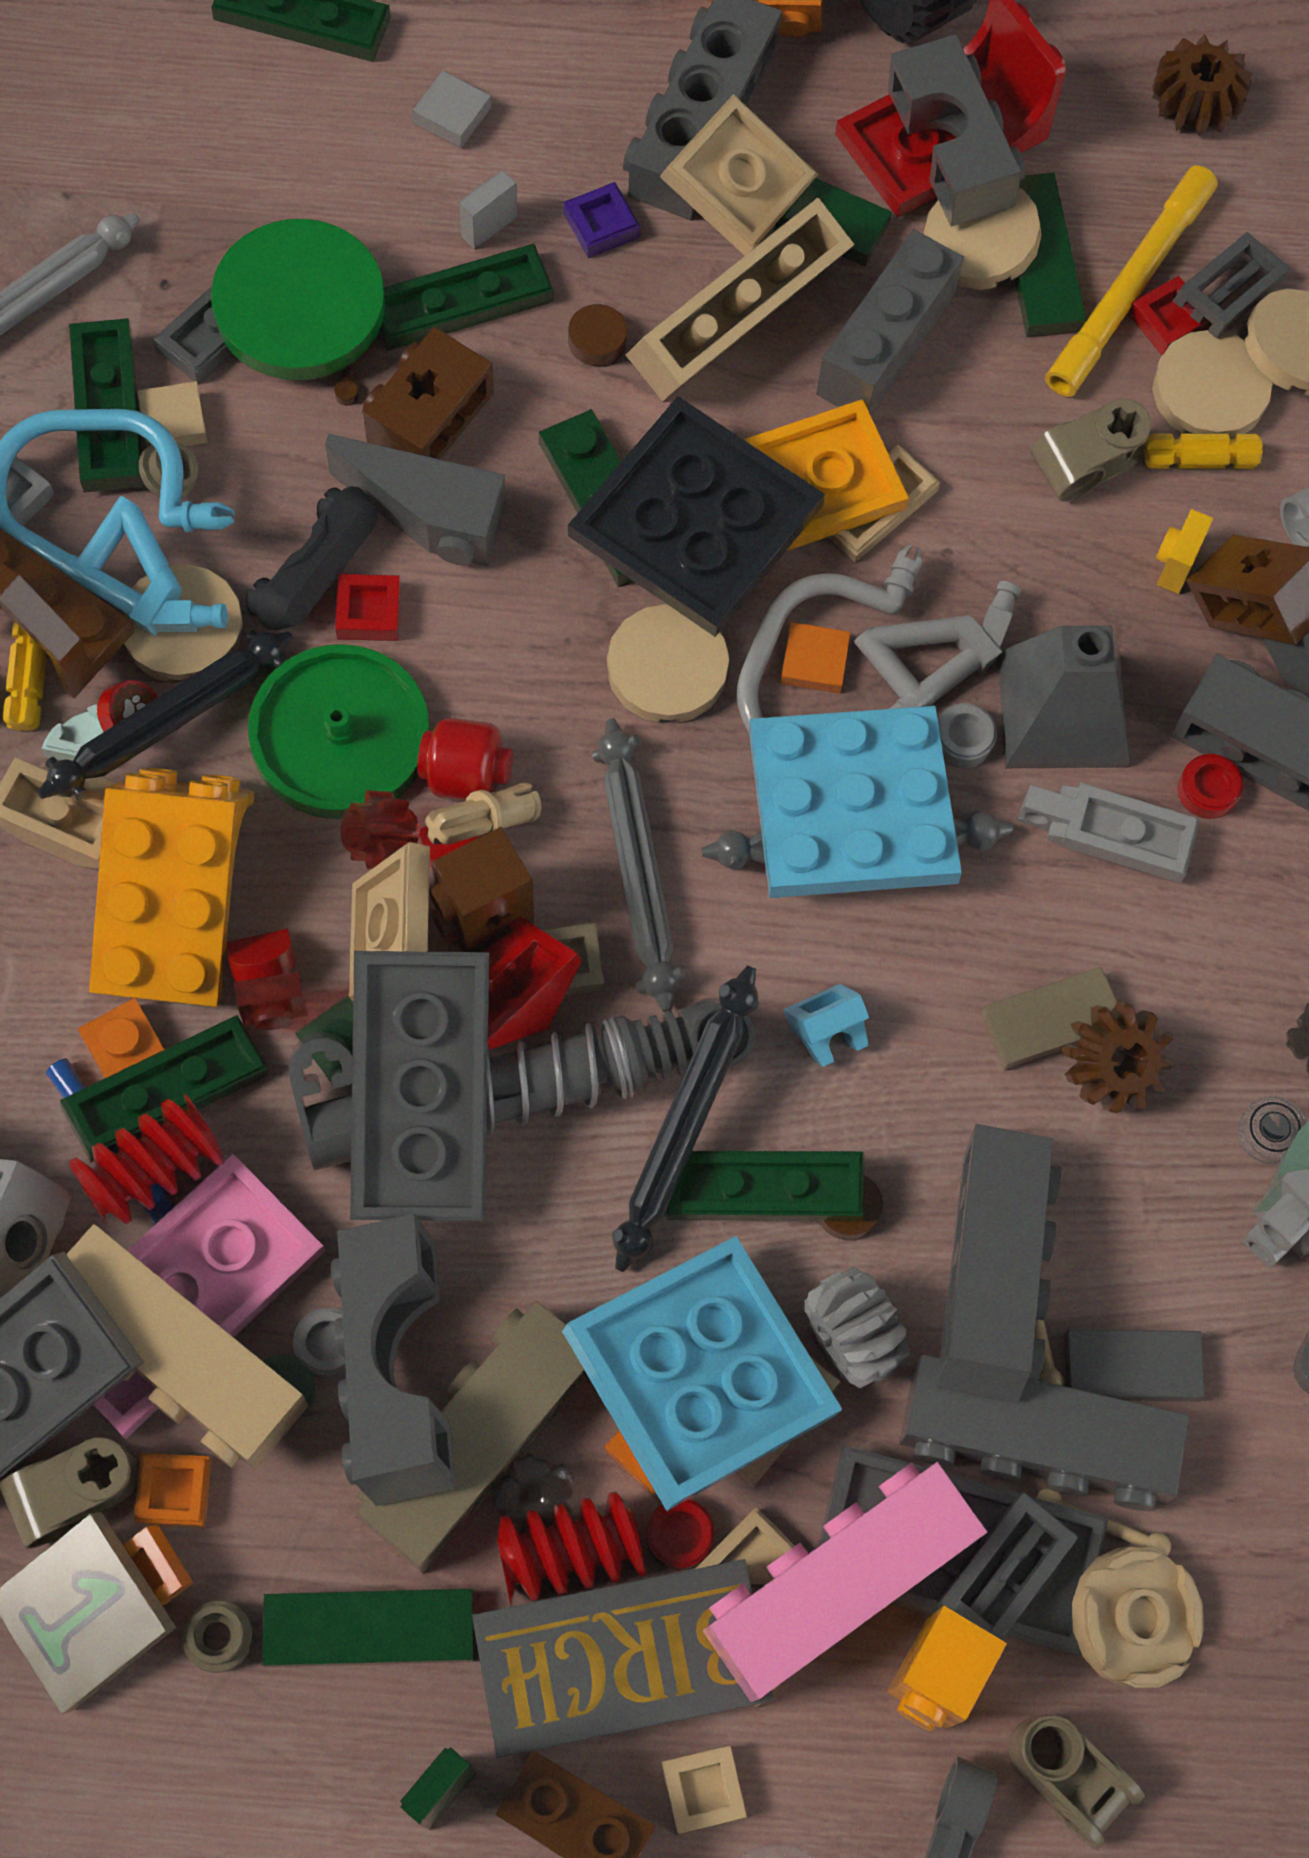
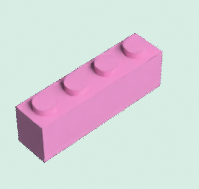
[702,1462,987,1702]

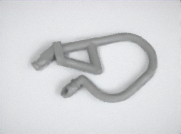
[737,544,1021,732]

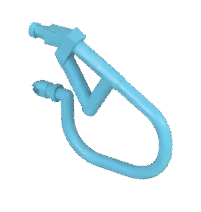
[0,409,235,636]

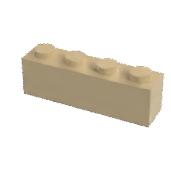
[626,198,855,402]
[66,1224,309,1470]

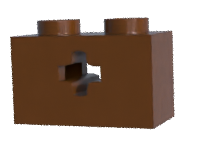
[362,327,494,459]
[1186,535,1309,645]
[429,826,534,952]
[495,1750,657,1858]

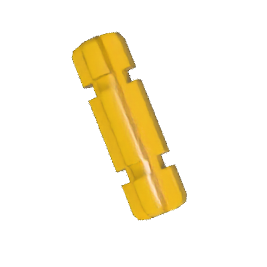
[1144,434,1263,469]
[3,619,47,731]

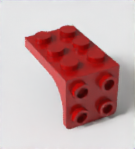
[835,0,1066,218]

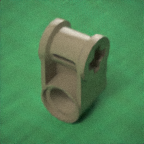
[1030,399,1151,502]
[0,1437,140,1549]
[1008,1715,1145,1851]

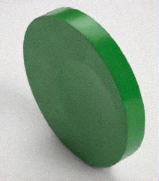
[211,219,385,380]
[248,644,430,819]

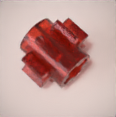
[340,790,419,870]

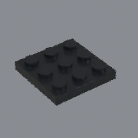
[568,396,825,637]

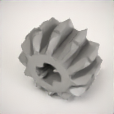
[805,1267,910,1388]

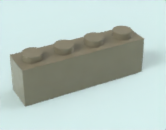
[356,1300,588,1574]

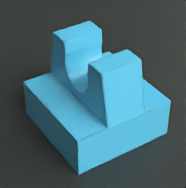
[783,984,869,1067]

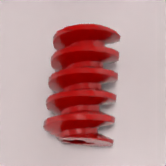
[69,1094,224,1225]
[497,1491,647,1607]

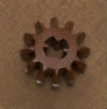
[1152,34,1252,137]
[1061,1001,1177,1113]

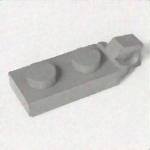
[1018,782,1200,883]

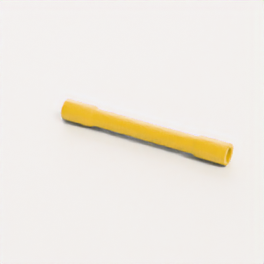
[1045,165,1218,397]

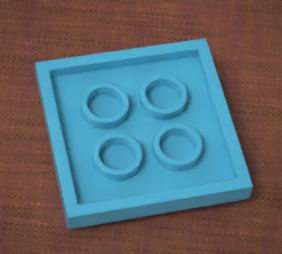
[749,706,962,898]
[562,1236,842,1511]

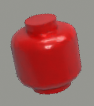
[417,717,513,801]

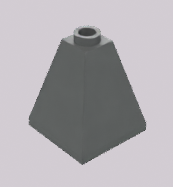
[998,625,1130,769]

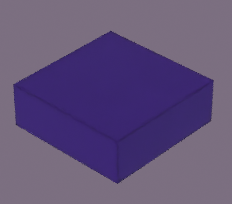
[563,182,640,258]

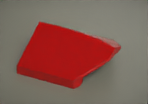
[478,917,582,1050]

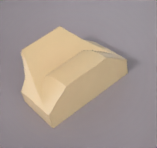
[0,757,116,869]

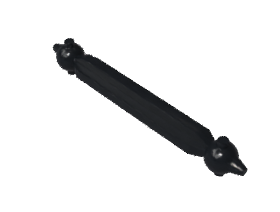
[37,630,293,800]
[612,965,759,1272]

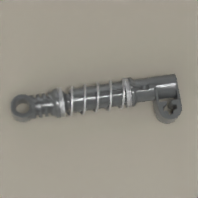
[289,997,755,1171]

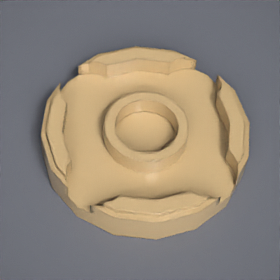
[924,188,1042,290]
[1245,288,1309,396]
[1152,330,1273,439]
[120,564,243,683]
[607,604,729,723]
[1072,1547,1204,1688]

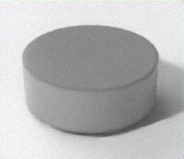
[938,703,997,768]
[293,1308,346,1379]

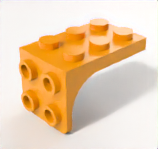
[89,767,255,1007]

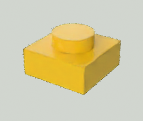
[1155,509,1213,594]

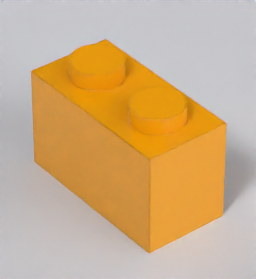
[887,1606,1007,1732]

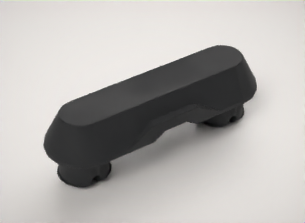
[246,486,378,631]

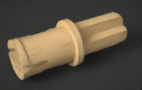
[425,782,541,845]

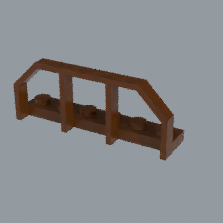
[0,528,135,699]

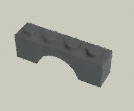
[331,1213,456,1506]

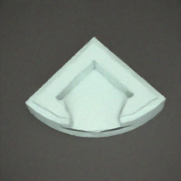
[41,705,103,760]

